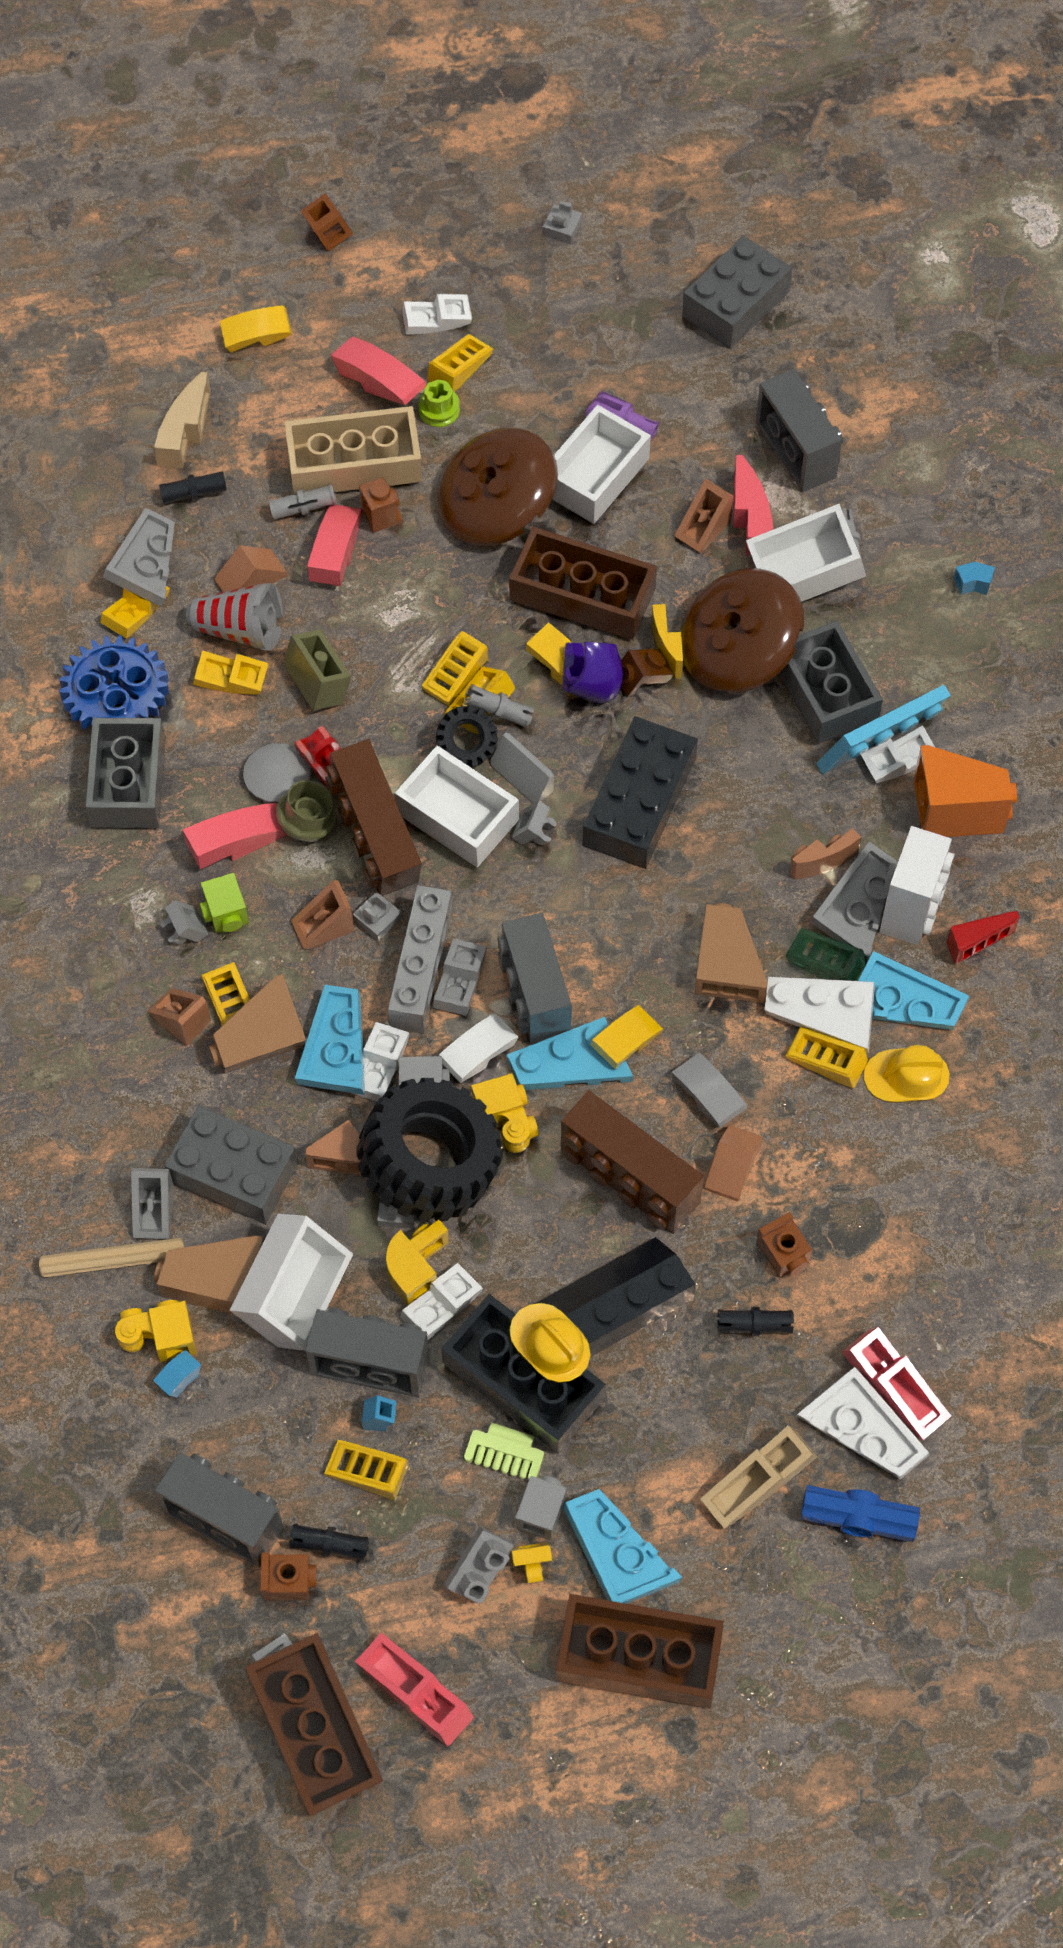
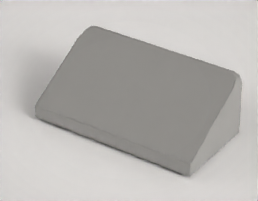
[490,732,554,804]

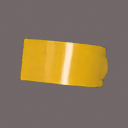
[386,1220,449,1306]

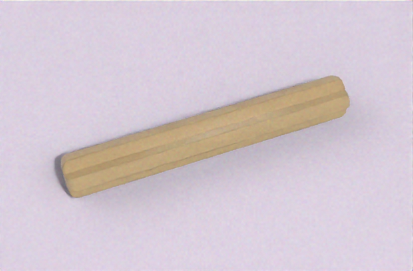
[39,1238,184,1277]

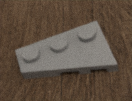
[103,507,175,607]
[810,842,897,962]

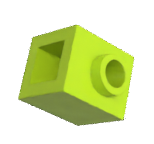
[199,873,249,933]

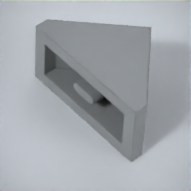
[131,1168,174,1239]

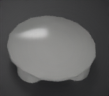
[243,743,311,804]

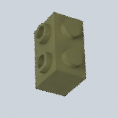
[283,629,351,711]

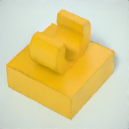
[511,1542,552,1583]

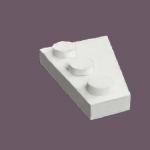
[765,977,875,1053]
[797,1367,929,1479]

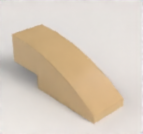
[154,372,211,469]
[700,1425,817,1529]

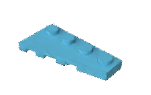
[816,685,951,775]

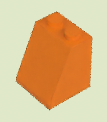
[913,745,1017,837]

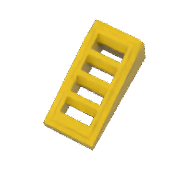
[427,334,493,392]
[421,631,488,706]
[201,962,250,1026]
[785,1026,868,1088]
[324,1439,409,1501]

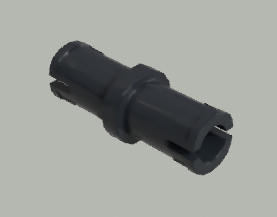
[159,471,227,504]
[717,1307,794,1336]
[289,1523,369,1561]

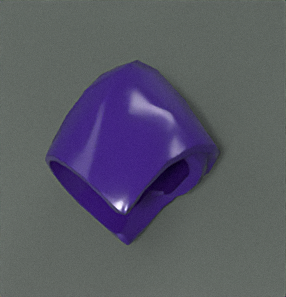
[563,642,623,704]

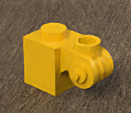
[471,1073,539,1153]
[115,1300,197,1362]

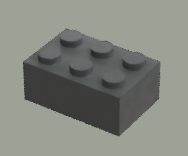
[682,235,792,349]
[756,369,843,493]
[779,620,883,744]
[85,718,166,828]
[497,912,572,1045]
[165,1105,298,1224]
[306,1308,429,1398]
[155,1452,284,1568]

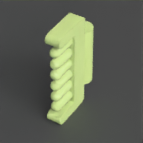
[464,1423,544,1481]

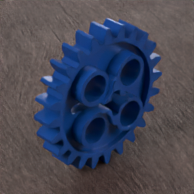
[59,635,169,730]

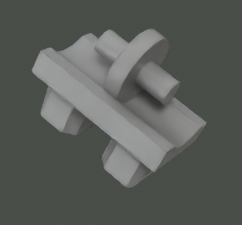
[444,1526,514,1604]

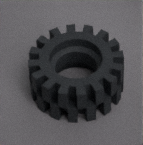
[435,705,498,767]

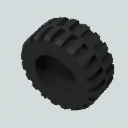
[356,1078,503,1222]

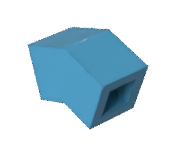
[954,562,995,595]
[153,1350,201,1397]
[362,1395,397,1431]

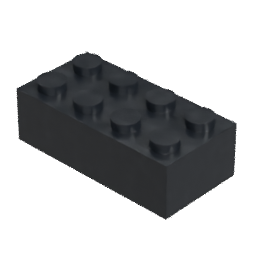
[582,716,698,869]
[441,1294,606,1454]

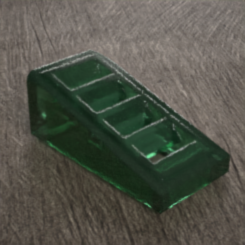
[786,928,867,981]

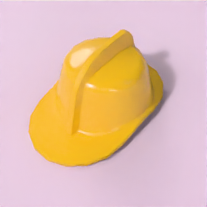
[864,1045,950,1102]
[510,1303,590,1383]

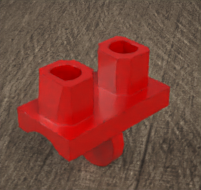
[295,726,341,790]

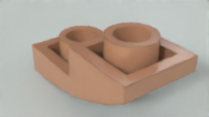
[790,828,862,880]

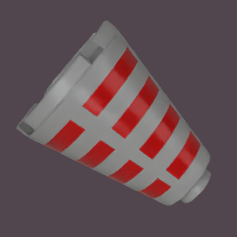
[186,583,283,650]

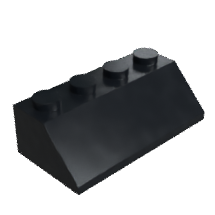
[536,1237,696,1357]

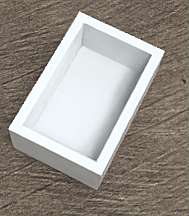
[552,405,651,524]
[746,504,866,602]
[395,746,519,868]
[879,826,955,946]
[229,1214,353,1351]

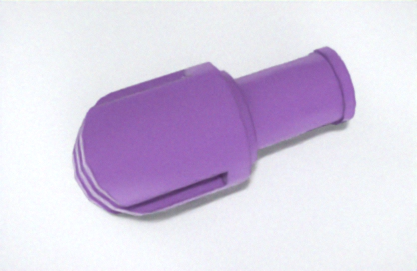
[585,391,659,441]

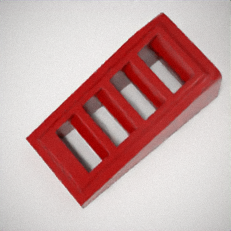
[946,911,1020,964]

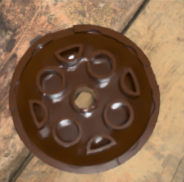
[437,427,558,546]
[680,568,804,694]

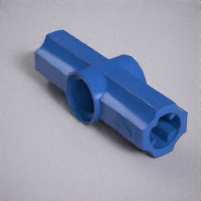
[801,1485,920,1542]

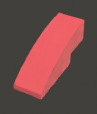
[331,336,427,405]
[733,455,773,555]
[307,504,363,586]
[183,803,287,870]
[842,1327,951,1440]
[355,1633,474,1747]

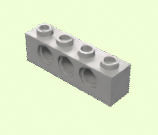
[388,885,453,1033]

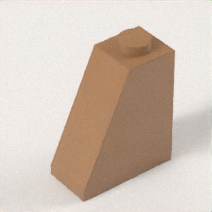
[695,903,767,1003]
[209,974,306,1073]
[154,1236,264,1315]

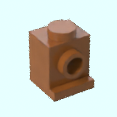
[301,193,353,252]
[359,477,403,533]
[756,1212,813,1278]
[260,1553,317,1600]

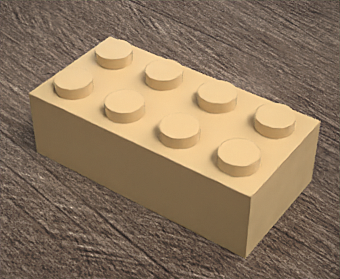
[284,406,422,494]

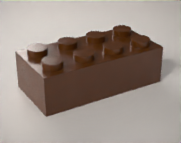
[509,526,657,640]
[325,739,422,896]
[561,1090,704,1234]
[556,1594,724,1709]
[244,1633,383,1817]

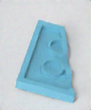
[858,951,969,1030]
[295,985,365,1095]
[507,1017,633,1090]
[563,1489,683,1604]

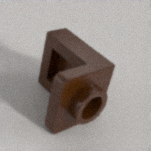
[621,649,674,696]

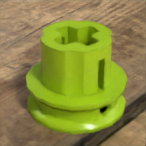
[418,379,460,427]

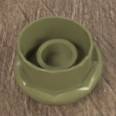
[276,780,337,842]

